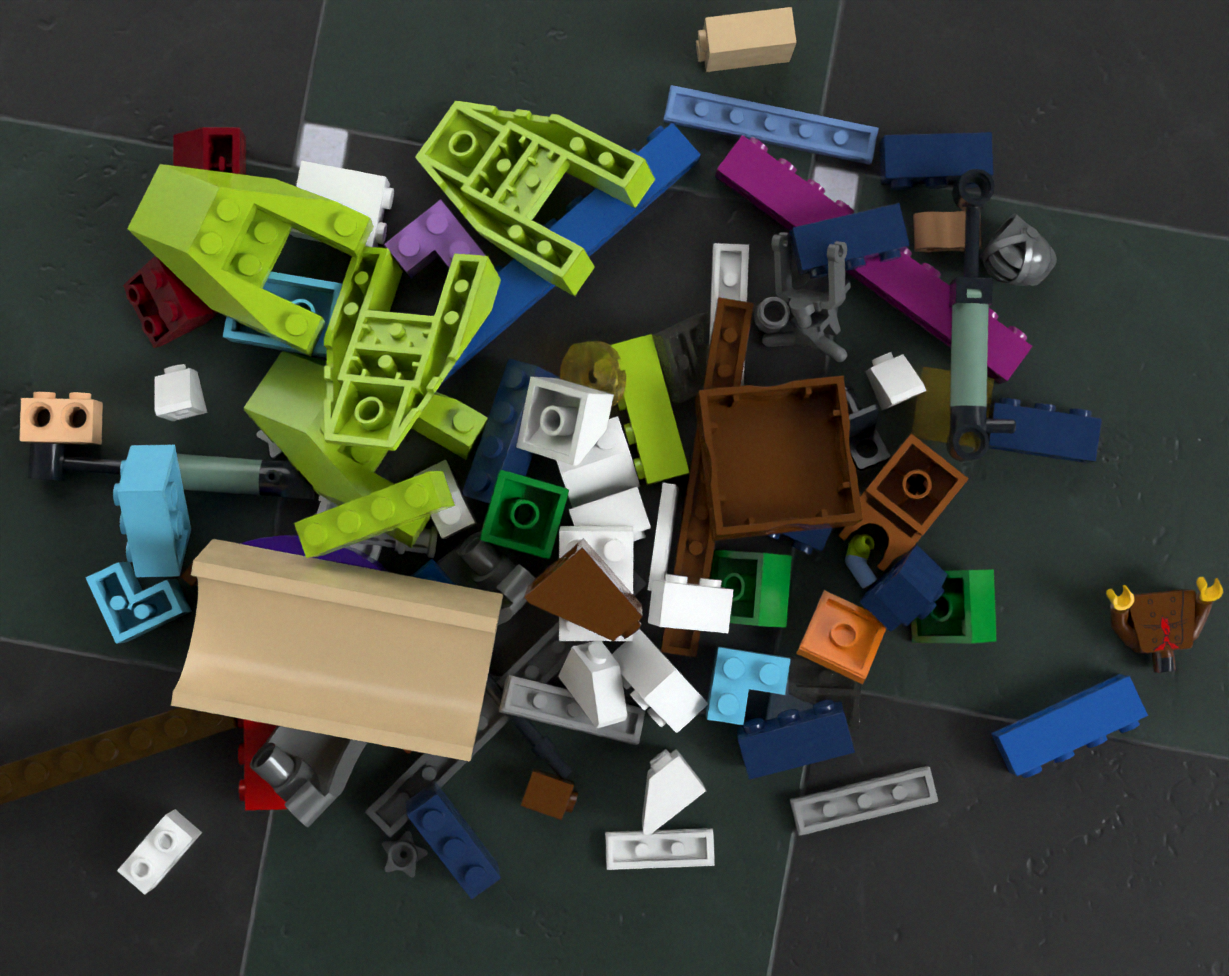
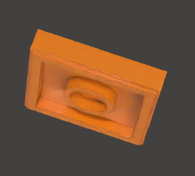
[796,590,886,684]

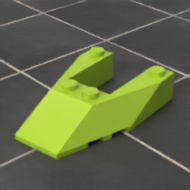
[415,101,655,296]
[127,164,374,356]
[324,247,501,451]
[244,351,488,548]

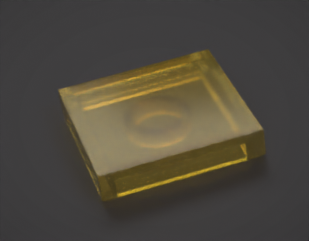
[911,367,994,448]

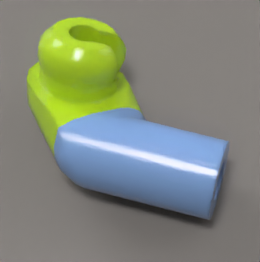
[845,534,877,589]

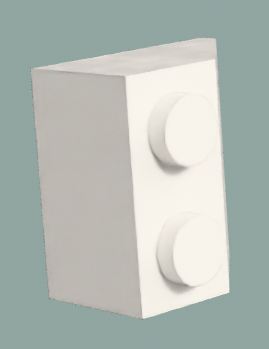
[516,377,614,466]
[556,416,640,508]
[642,749,706,837]

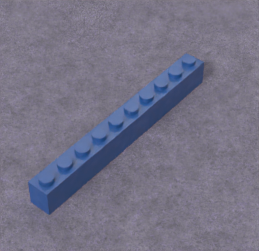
[442,123,701,384]

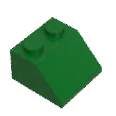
[479,469,570,559]
[709,550,792,628]
[911,569,997,644]

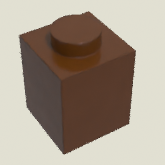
[521,767,578,820]

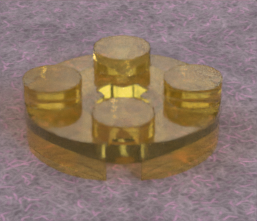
[560,341,626,407]

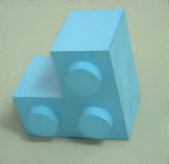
[86,562,192,644]
[705,646,790,725]

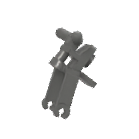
[762,232,851,362]

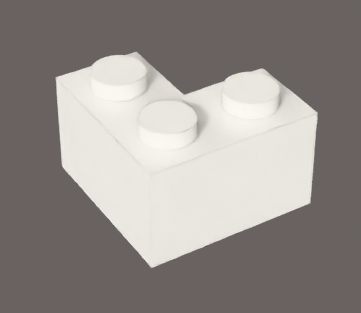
[612,629,708,733]

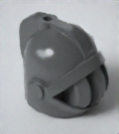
[979,213,1057,286]

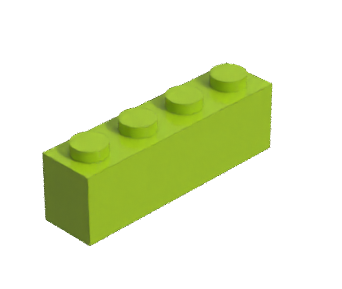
[605,334,689,485]
[294,471,455,558]

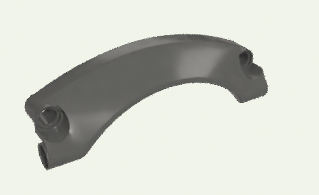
[250,532,535,827]

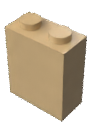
[696,7,796,72]

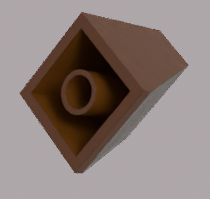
[524,538,643,642]

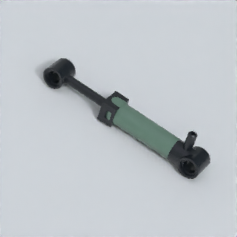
[946,169,1016,462]
[28,442,315,500]

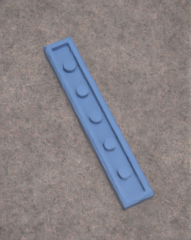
[663,85,879,165]

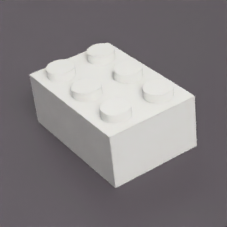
[559,526,633,641]

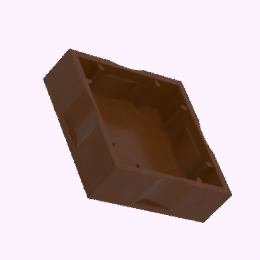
[695,376,863,541]

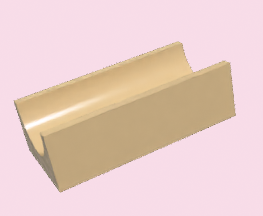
[171,539,503,761]

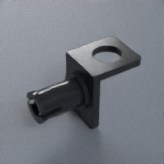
[845,386,890,471]

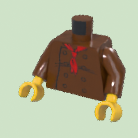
[1106,577,1223,673]

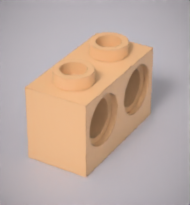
[20,392,103,445]

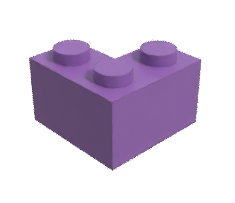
[384,199,486,278]

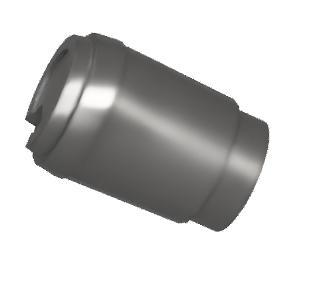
[754,297,790,334]

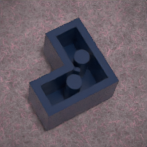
[860,544,948,632]

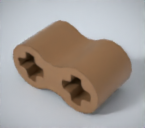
[913,211,982,252]

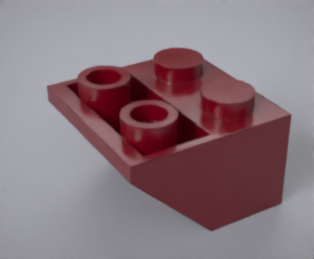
[173,127,246,175]
[123,256,218,348]

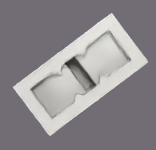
[117,809,202,894]

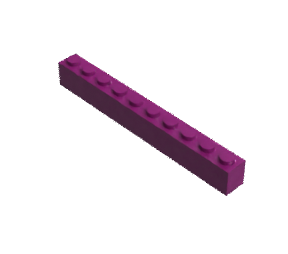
[715,135,1033,384]

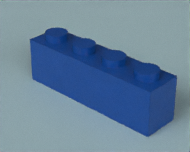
[991,674,1148,778]

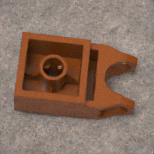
[838,434,969,572]

